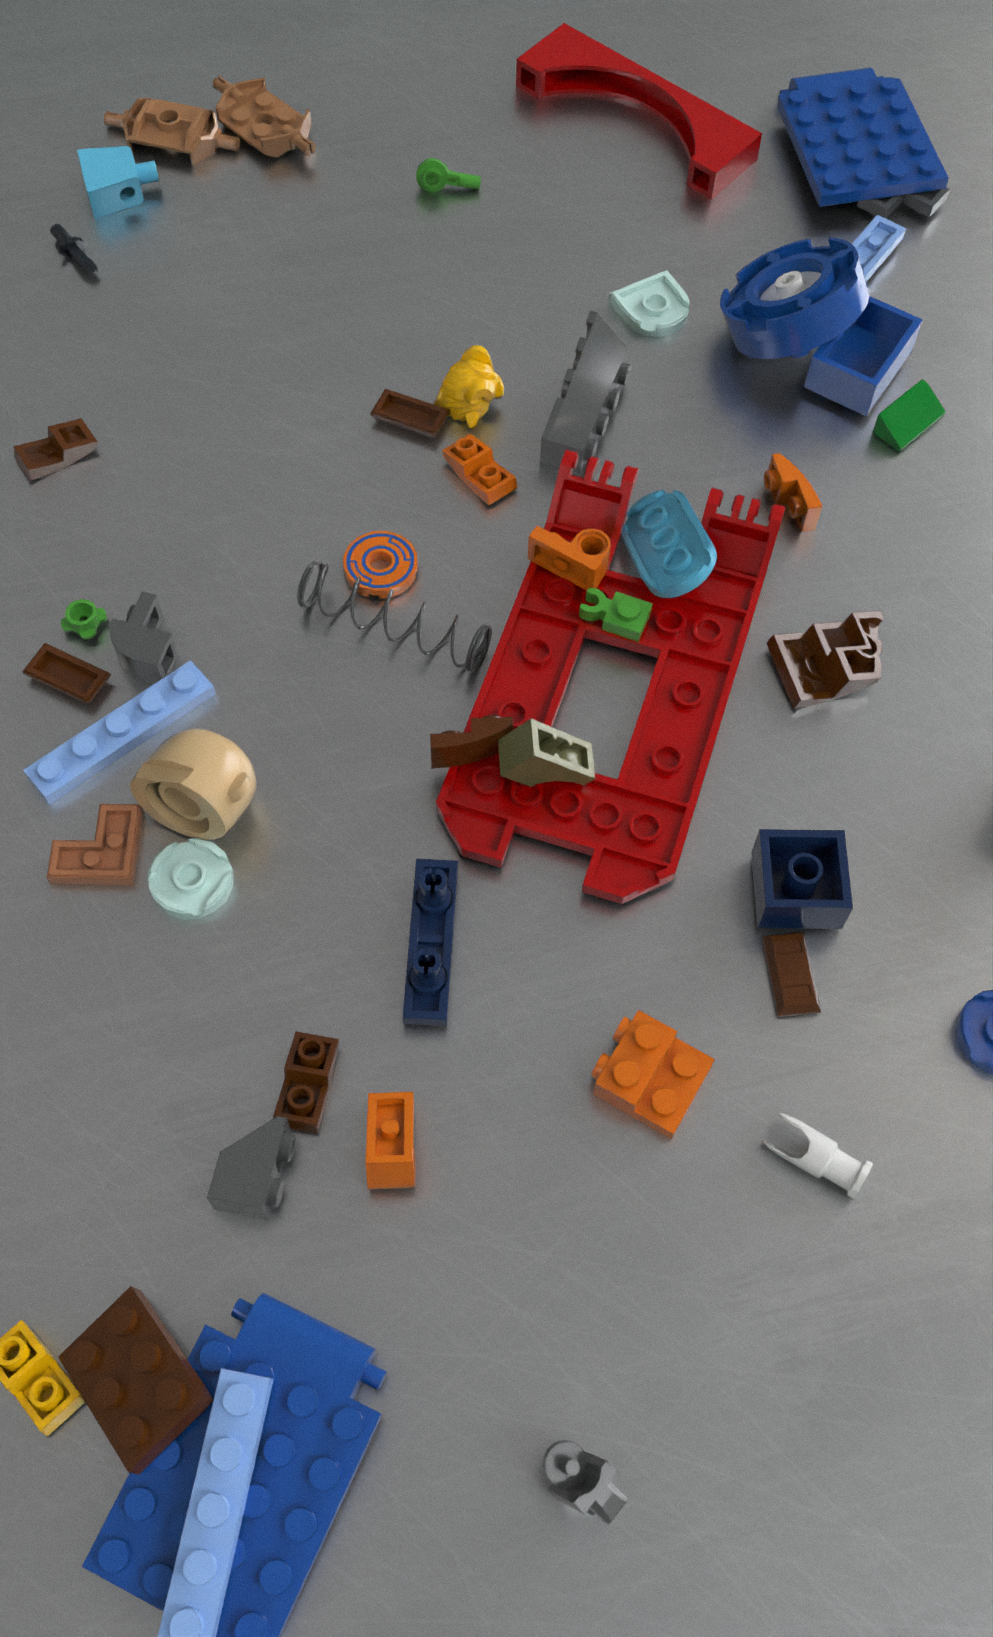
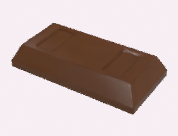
[370,389,450,439]
[22,643,111,705]
[762,932,821,1017]

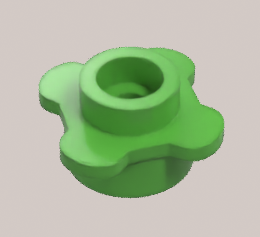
[60,599,107,640]

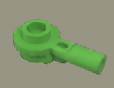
[416,158,481,192]

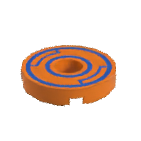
[343,531,418,599]

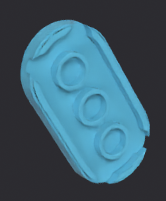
[621,490,717,598]

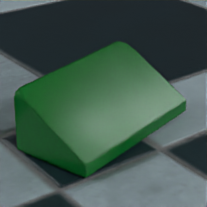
[872,379,946,452]

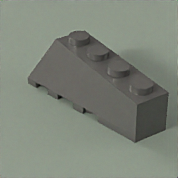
[540,311,631,475]

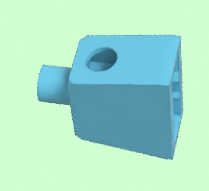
[77,146,159,219]

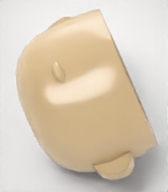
[130,728,257,840]

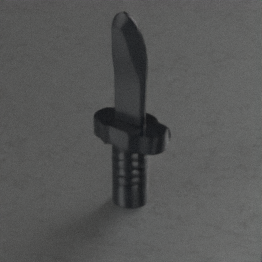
[50,224,98,272]

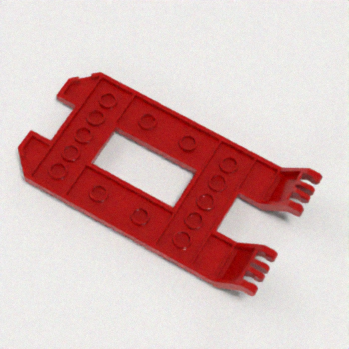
[436,450,786,904]

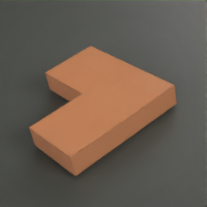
[47,804,144,885]

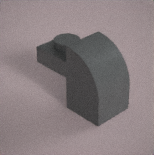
[110,591,178,684]

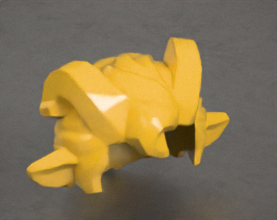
[433,345,504,429]

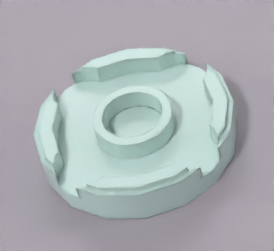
[148,838,233,920]

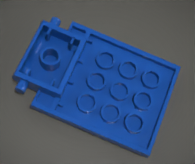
[777,67,949,207]
[82,1293,387,1637]

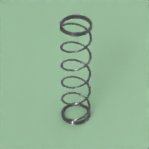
[297,560,492,673]

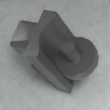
[542,1440,628,1525]

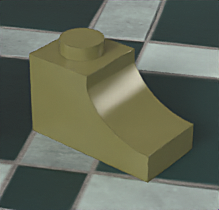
[498,719,595,787]

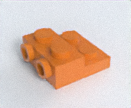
[591,1010,715,1139]

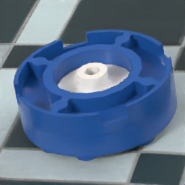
[720,237,869,359]

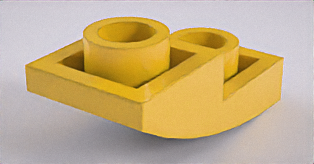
[0,1319,85,1437]

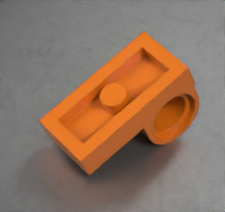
[528,526,611,590]
[365,1092,415,1190]

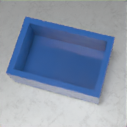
[804,296,923,416]

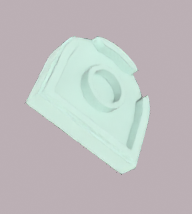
[609,270,689,337]

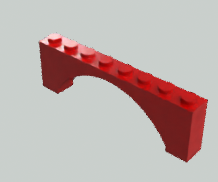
[516,23,762,200]

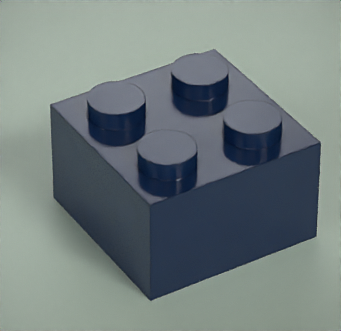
[751,829,853,929]

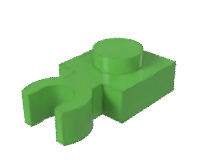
[579,588,653,642]

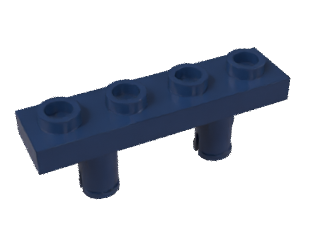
[402,859,458,1026]

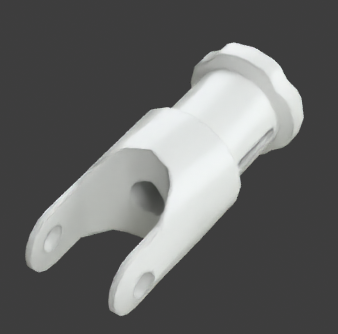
[763,1113,873,1200]

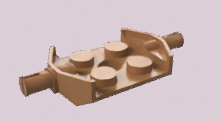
[213,76,316,158]
[104,98,240,165]

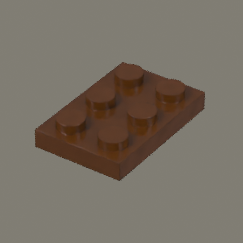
[58,1286,214,1475]

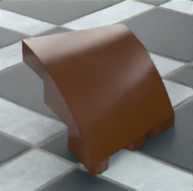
[766,611,883,709]

